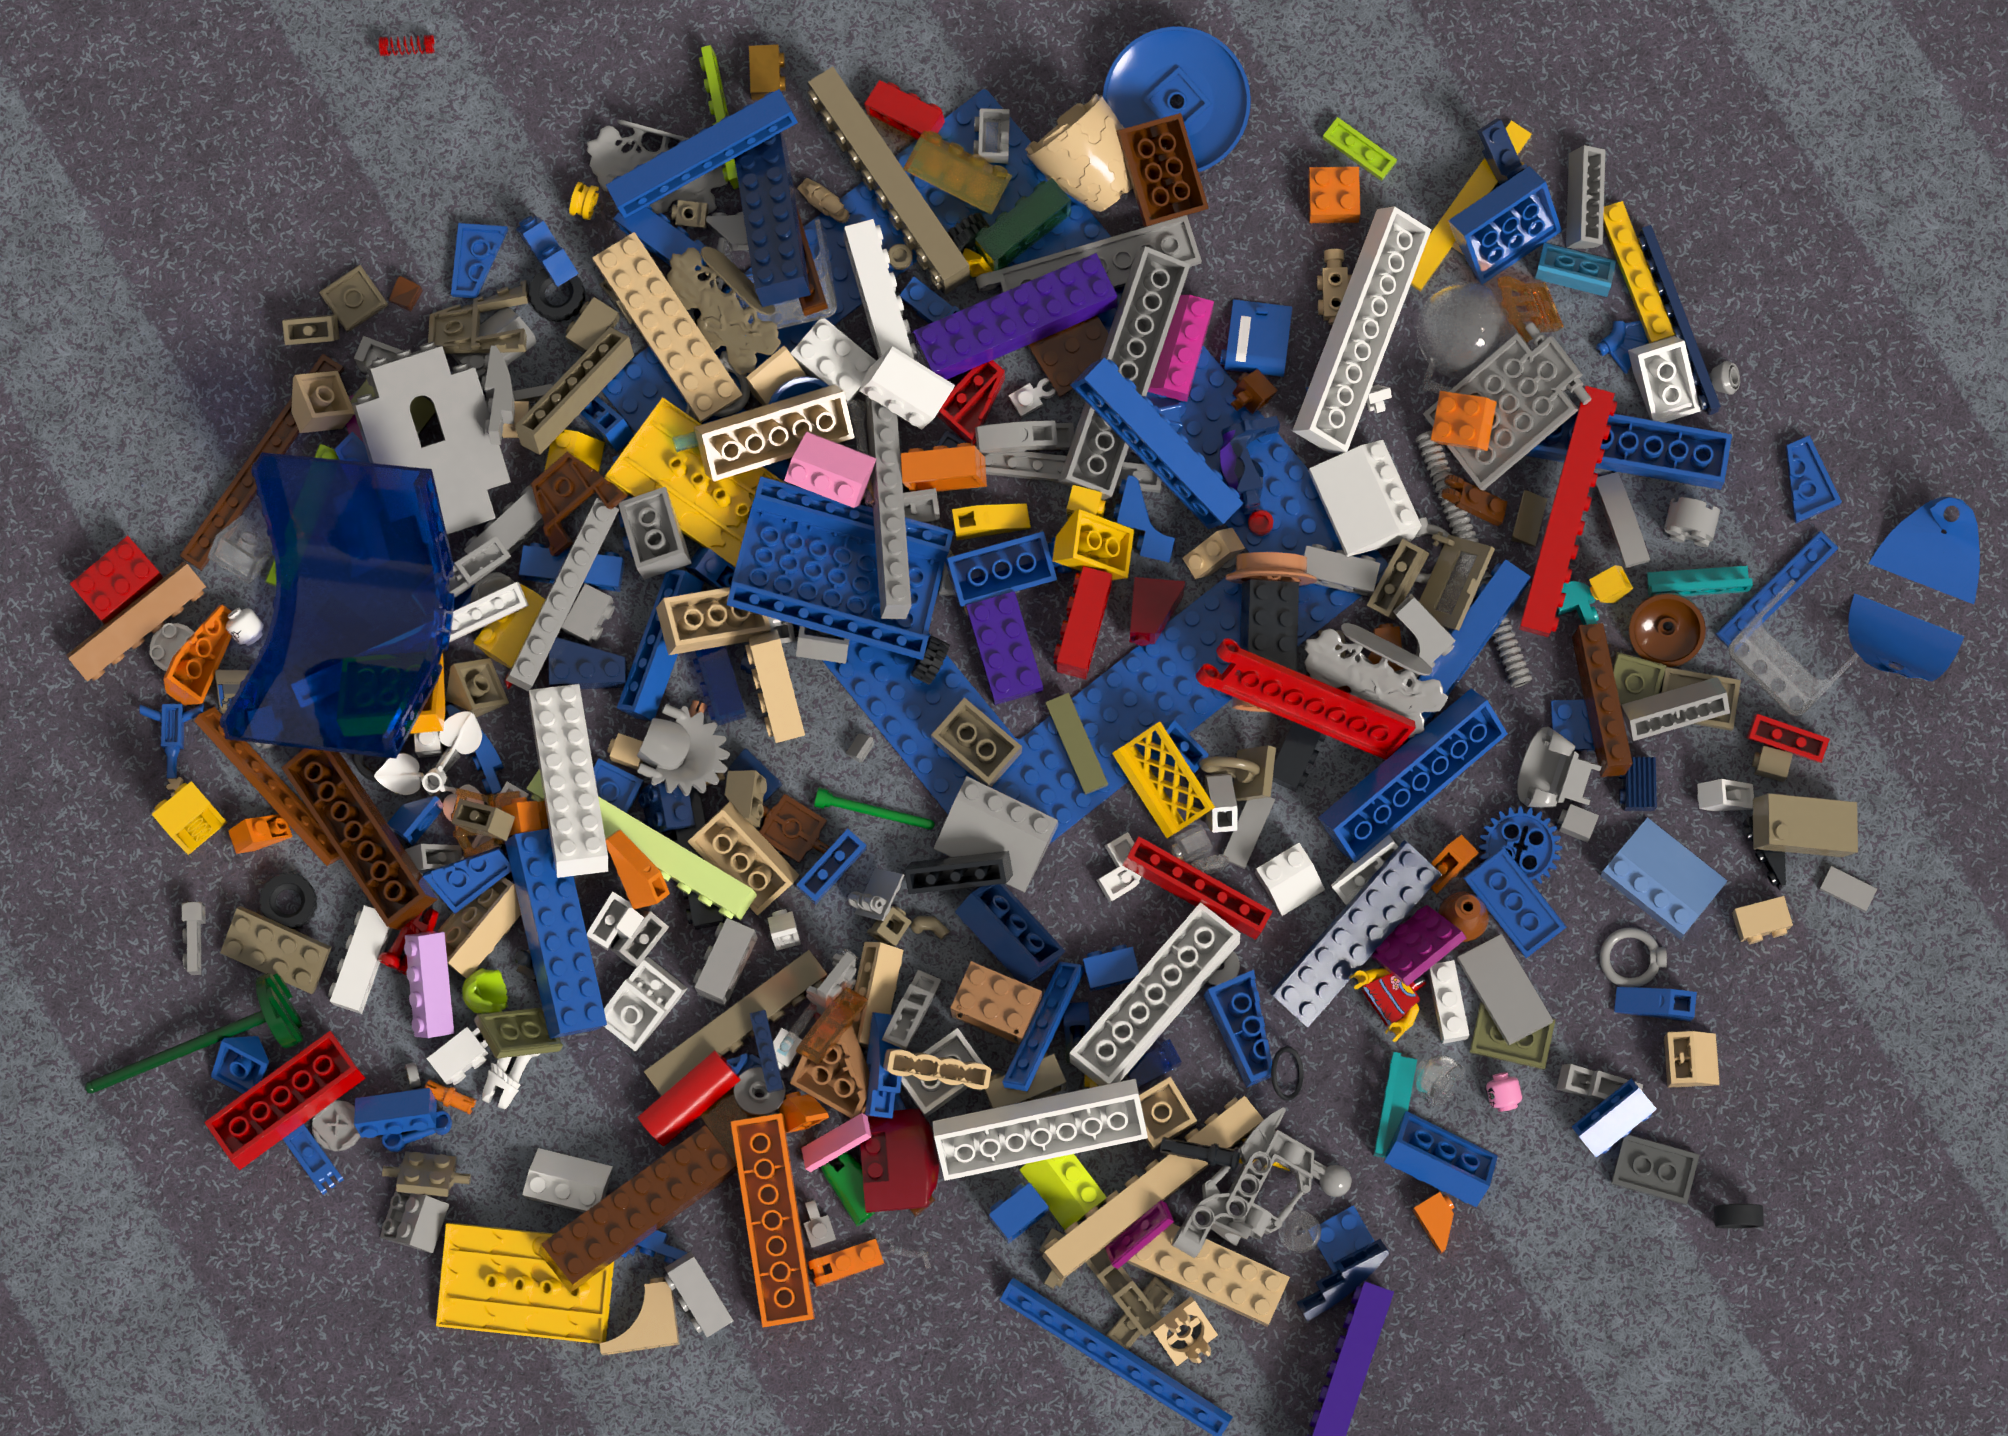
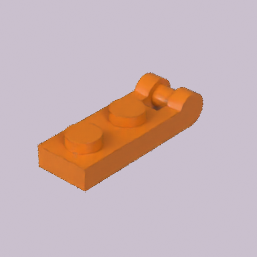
[808,1239,884,1287]

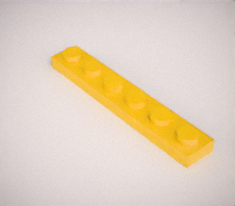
[1603,201,1675,343]

